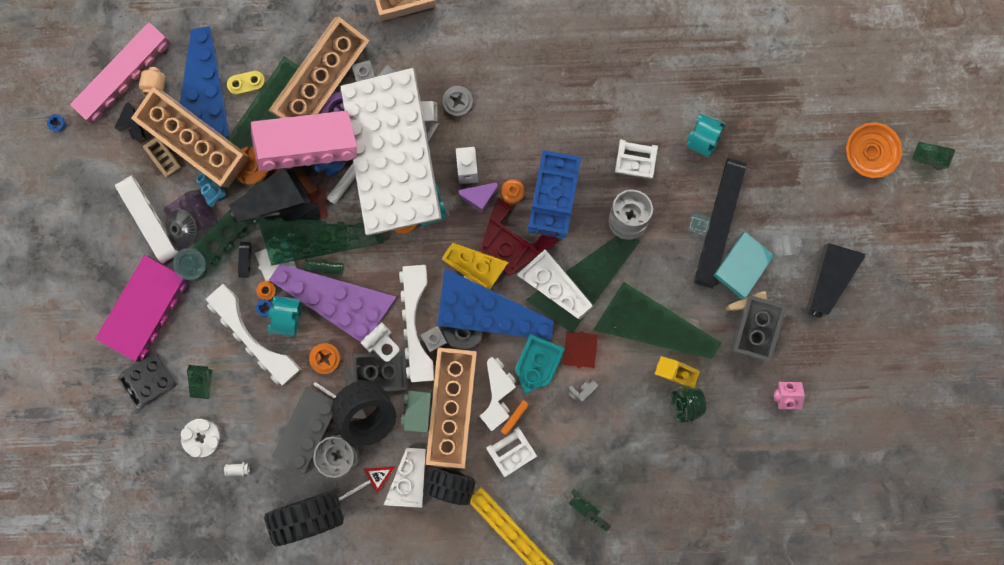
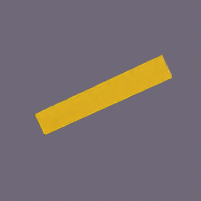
[470,487,555,565]

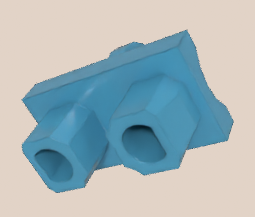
[195,173,227,207]

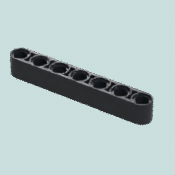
[694,158,747,289]

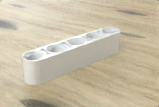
[115,175,179,264]

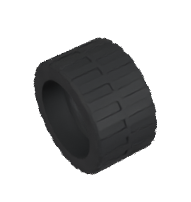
[331,380,397,446]

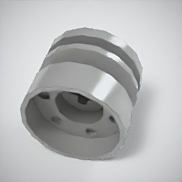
[608,189,653,240]
[313,434,360,478]

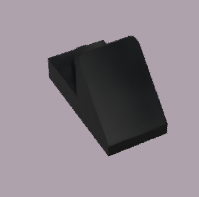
[115,102,148,143]

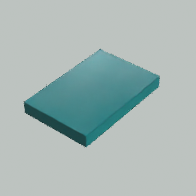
[713,232,774,299]

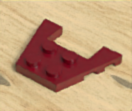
[479,198,558,276]

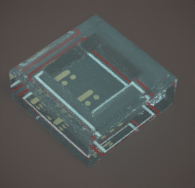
[687,213,711,237]

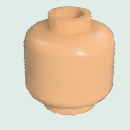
[139,67,166,95]

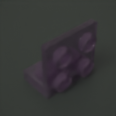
[164,189,219,232]

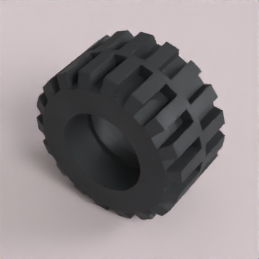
[423,467,476,506]

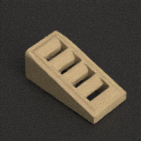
[142,137,181,178]
[726,291,767,311]

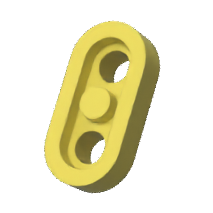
[227,71,266,95]

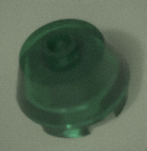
[671,385,706,424]

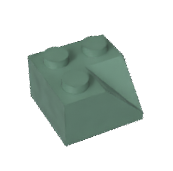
[401,391,433,432]

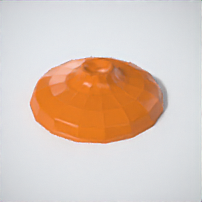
[846,122,903,178]

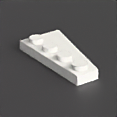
[517,250,594,319]

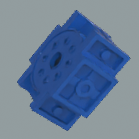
[527,150,581,239]

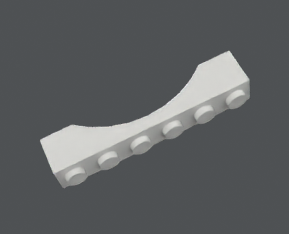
[399,265,435,382]
[206,284,302,386]

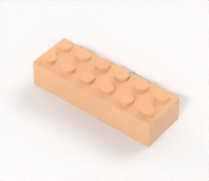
[268,17,370,118]
[131,87,250,188]
[426,348,477,469]

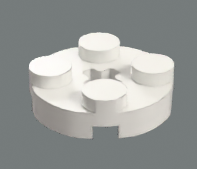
[181,419,221,458]

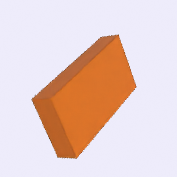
[500,400,529,435]

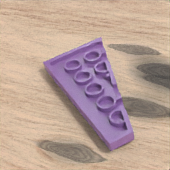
[269,264,397,342]

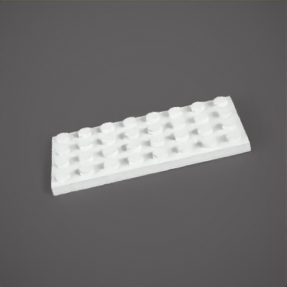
[341,68,442,236]

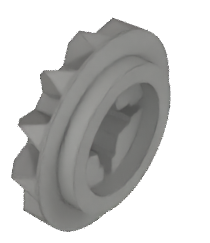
[442,86,473,116]

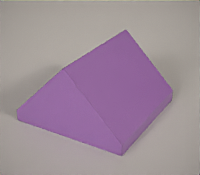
[459,182,498,214]

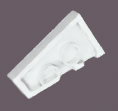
[384,448,426,508]

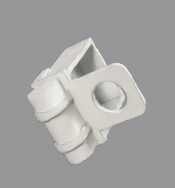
[360,322,399,362]

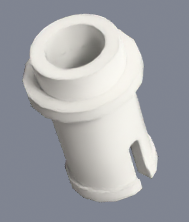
[224,462,250,477]

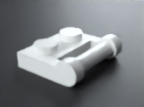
[615,139,658,179]
[486,427,537,477]

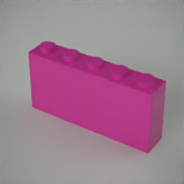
[95,255,188,362]

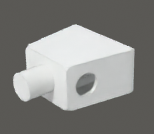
[456,147,478,185]

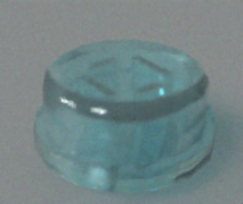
[173,248,206,280]

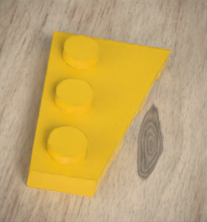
[442,243,509,290]

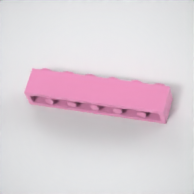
[70,22,170,124]

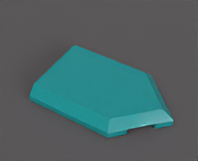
[515,334,565,394]

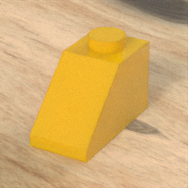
[655,356,700,389]

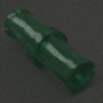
[304,259,344,275]

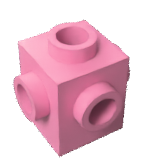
[774,382,805,410]

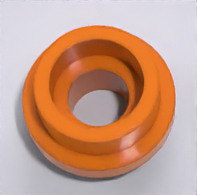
[256,281,276,300]

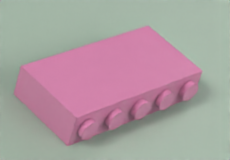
[251,111,357,171]

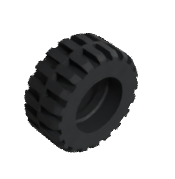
[264,491,344,547]

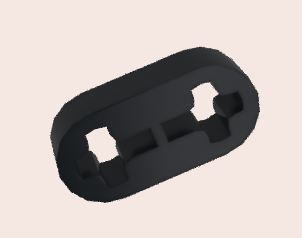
[238,242,252,278]

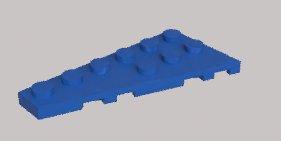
[180,26,231,138]
[437,268,554,340]

